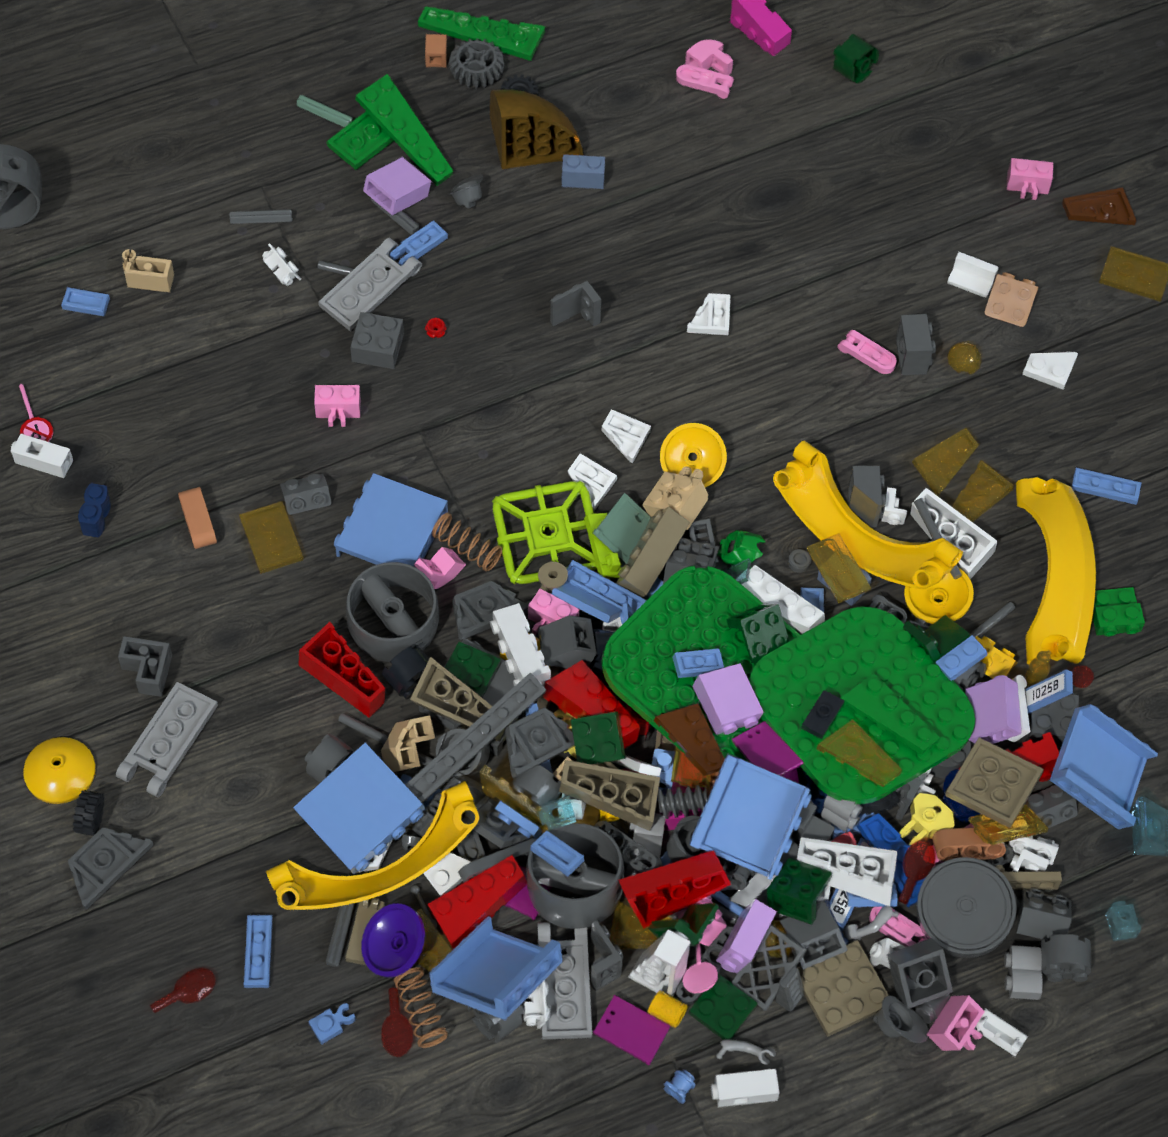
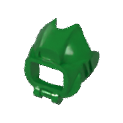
[718,530,766,573]

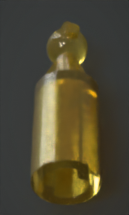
[1025,650,1051,689]

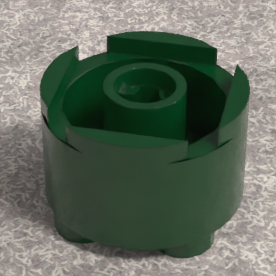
[833,34,879,84]

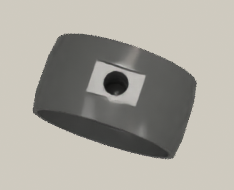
[0,144,42,229]
[346,562,439,662]
[526,823,624,929]

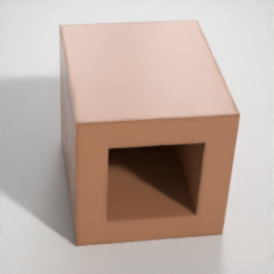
[425,34,447,67]

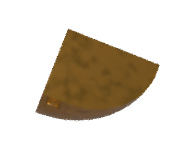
[490,90,583,169]

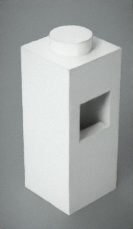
[11,434,73,478]
[711,1069,779,1107]

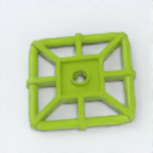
[492,481,597,585]

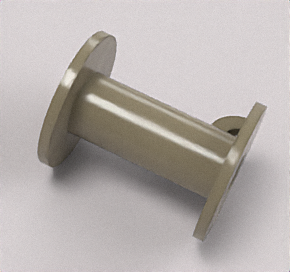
[538,562,568,594]

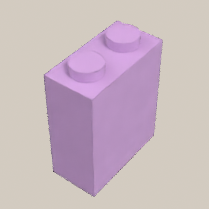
[363,157,431,215]
[693,663,764,735]
[965,675,1021,744]
[716,899,777,973]

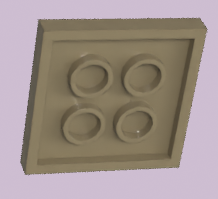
[946,738,1044,829]
[797,940,889,1037]

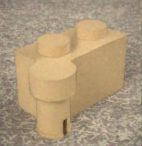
[122,249,174,292]

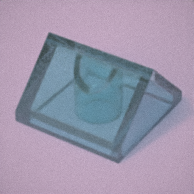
[1132,796,1168,856]

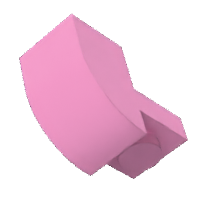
[685,40,733,75]
[414,547,466,589]

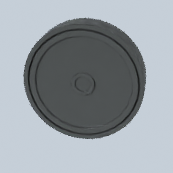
[916,857,1016,958]

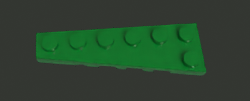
[418,6,545,61]
[355,74,453,186]

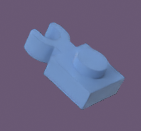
[308,1003,356,1045]

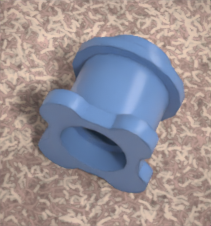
[664,1070,695,1104]

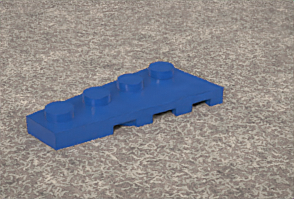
[857,813,933,908]

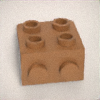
[985,272,1038,327]

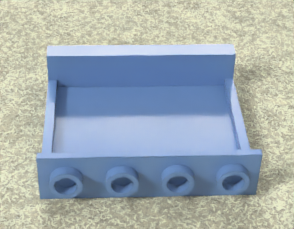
[334,473,448,568]
[1050,704,1158,829]
[293,743,425,874]
[689,753,812,880]
[429,916,563,1020]

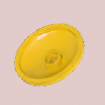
[660,423,727,488]
[904,568,974,624]
[23,737,96,804]

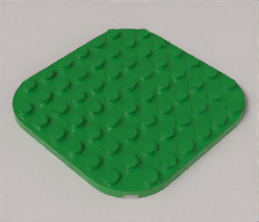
[602,566,800,762]
[749,607,975,804]

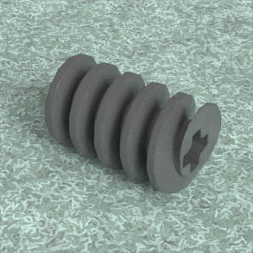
[658,785,708,819]

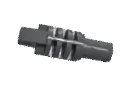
[412,777,461,837]

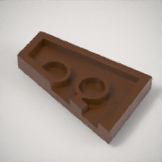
[1062,187,1136,225]
[654,704,725,776]

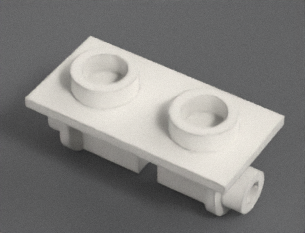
[262,243,301,286]
[1008,829,1059,865]
[523,980,550,1029]
[974,1008,1028,1056]

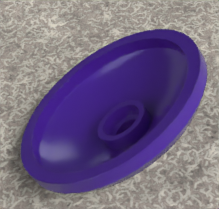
[361,904,425,977]

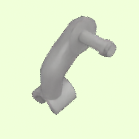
[844,906,899,941]
[716,1039,776,1064]

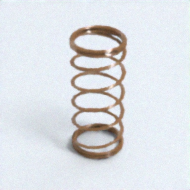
[432,512,502,571]
[394,967,448,1048]

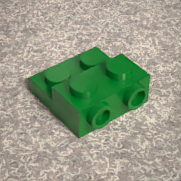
[1092,587,1145,637]

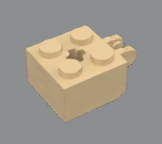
[642,466,708,530]

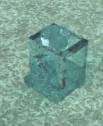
[538,795,576,830]
[1106,901,1141,941]

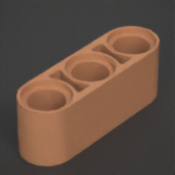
[178,487,217,549]
[932,827,1006,862]

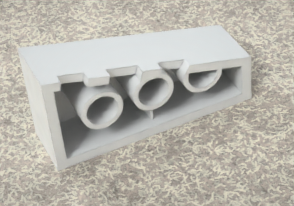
[911,488,997,579]
[738,565,825,635]
[490,603,551,687]
[797,837,897,906]
[628,930,690,997]

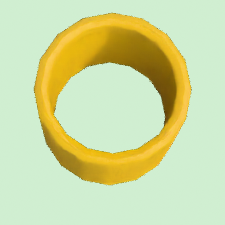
[648,990,688,1028]

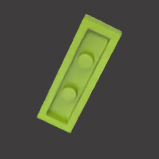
[584,513,622,579]

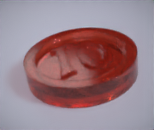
[1071,665,1094,688]

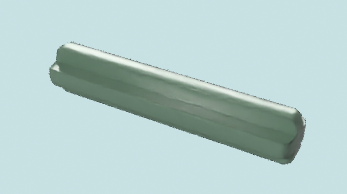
[297,95,353,127]

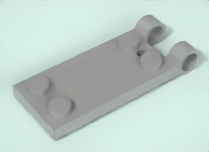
[319,238,422,331]
[116,682,218,798]
[538,922,592,1040]

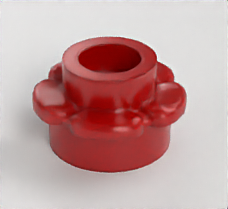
[425,318,446,338]

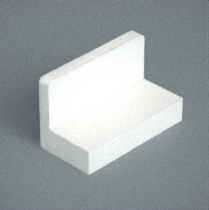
[947,252,999,298]

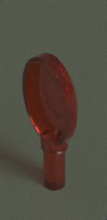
[899,840,935,904]
[150,968,216,1014]
[381,988,413,1057]

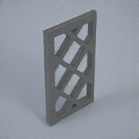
[732,924,807,1011]

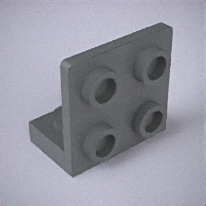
[550,281,601,327]
[591,920,623,991]

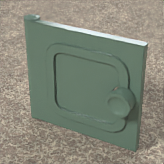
[593,493,651,564]

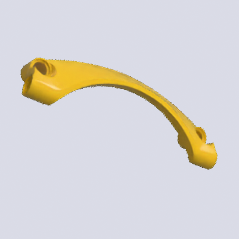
[773,441,963,590]
[1015,477,1096,667]
[266,781,479,910]

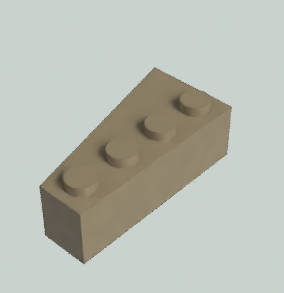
[616,507,690,597]
[410,657,505,742]
[559,760,660,831]

